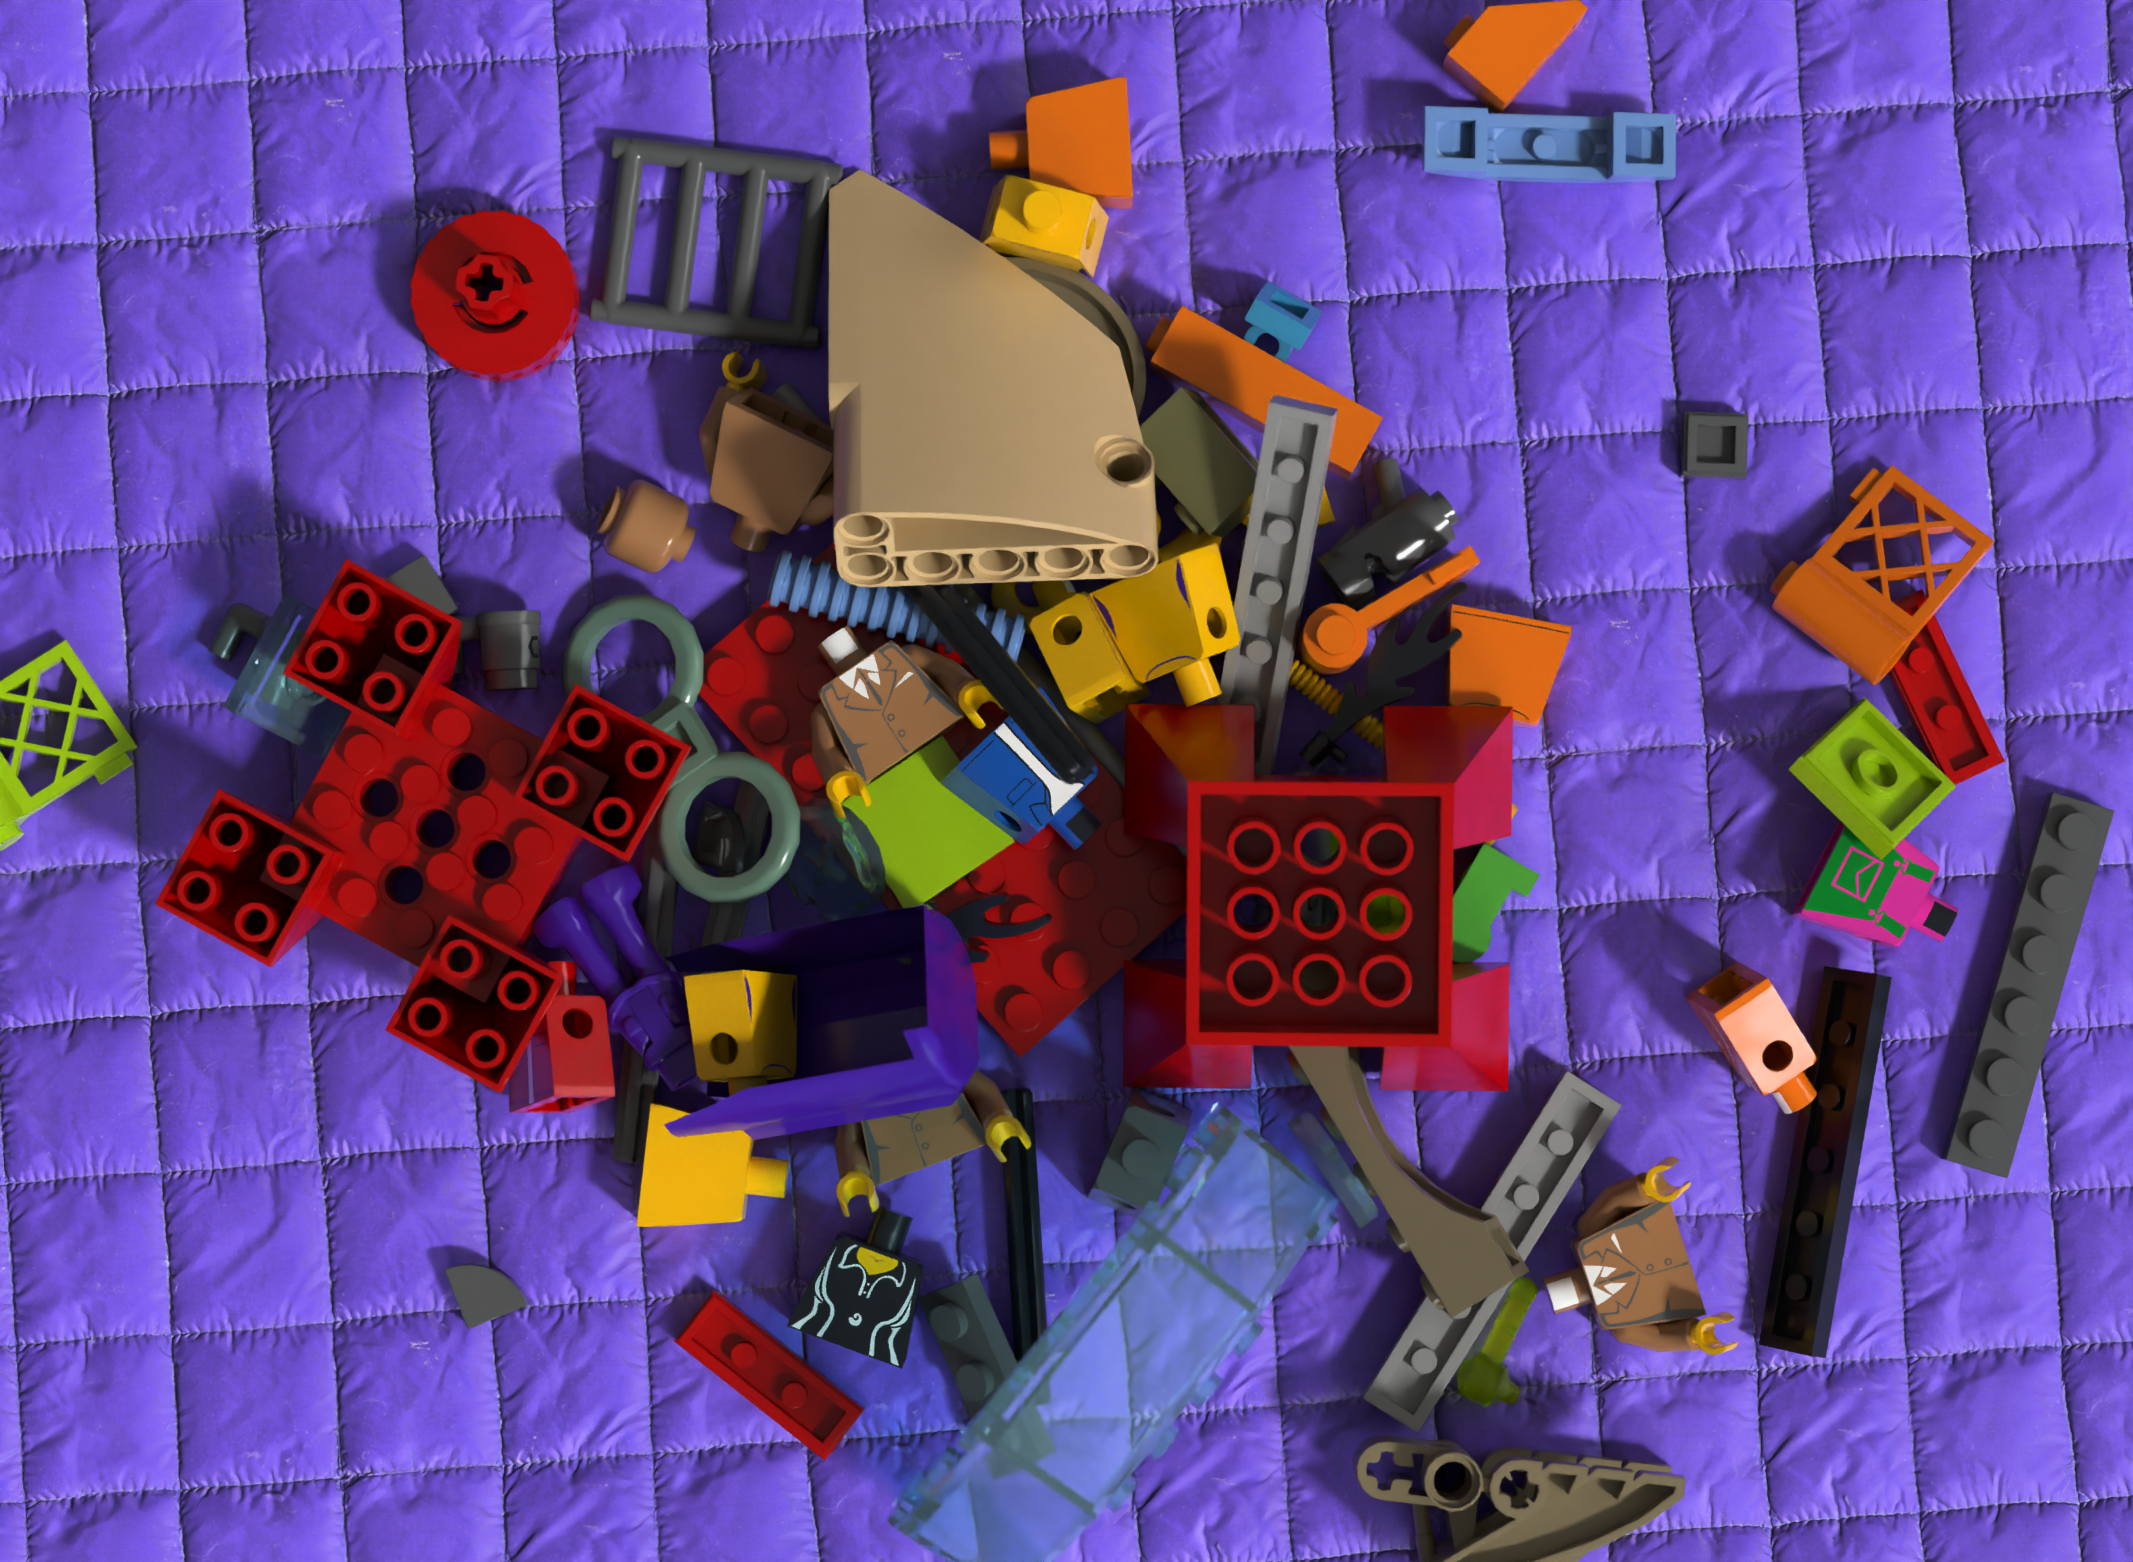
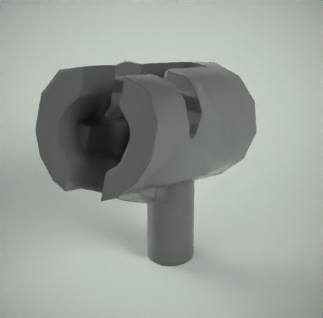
[1315,458,1459,610]

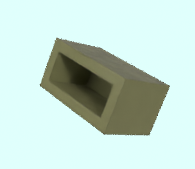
[1140,387,1259,537]

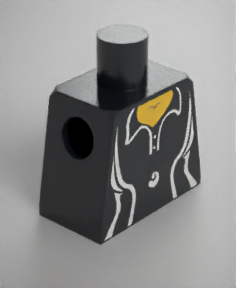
[787,1205,925,1369]

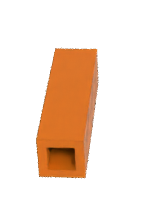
[1145,306,1383,481]

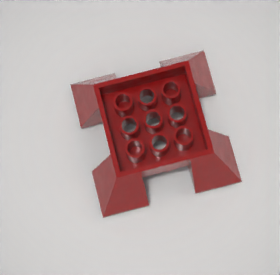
[155,559,692,1093]
[1123,703,1513,1091]

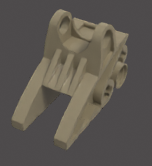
[1352,1435,1686,1562]

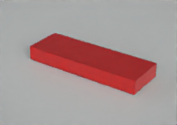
[1888,589,2005,785]
[674,1289,865,1461]

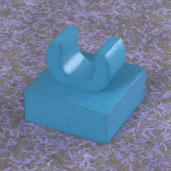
[1244,281,1323,362]

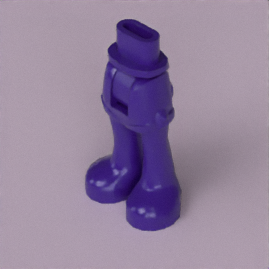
[531,864,698,1091]

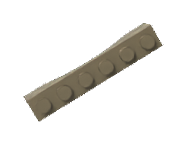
[1287,960,1530,1318]

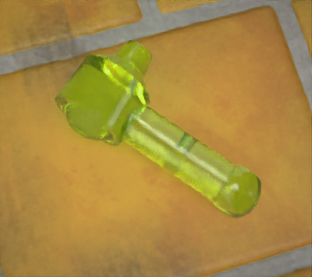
[1456,1277,1539,1408]

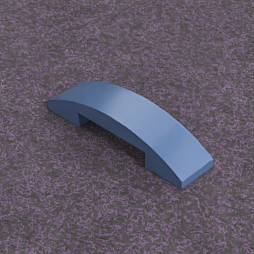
[1422,106,1676,183]

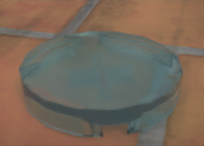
[782,798,886,922]
[1287,1112,1379,1230]

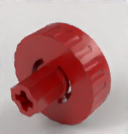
[410,210,581,382]

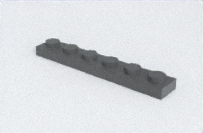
[1941,792,2114,1178]

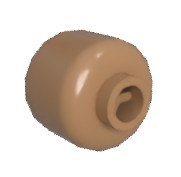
[596,479,696,574]

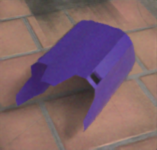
[664,903,980,1140]

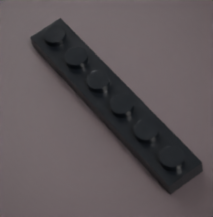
[1759,966,1892,1358]

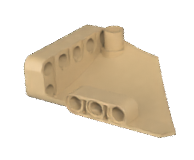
[828,169,1159,587]

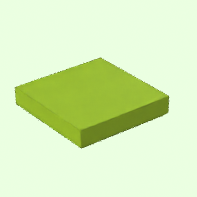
[1788,697,1956,860]
[841,735,1014,908]

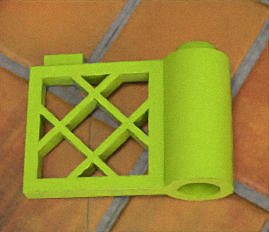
[0,640,138,851]

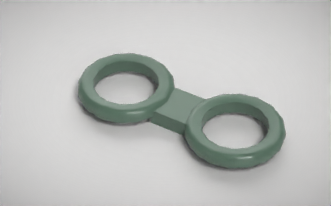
[562,594,801,903]

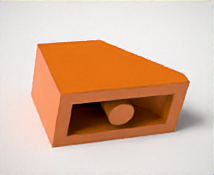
[1442,0,1588,114]

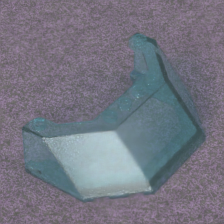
[887,1101,1340,1562]

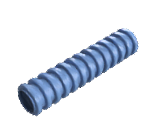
[767,550,1027,662]

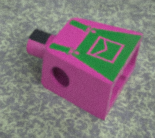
[1790,820,1958,947]

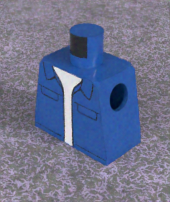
[941,687,1102,851]

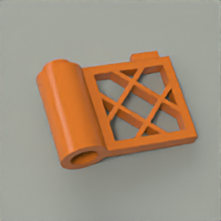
[1769,465,1994,686]
[1296,545,1480,677]

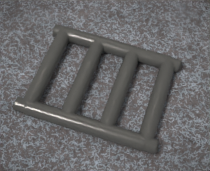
[589,136,843,349]

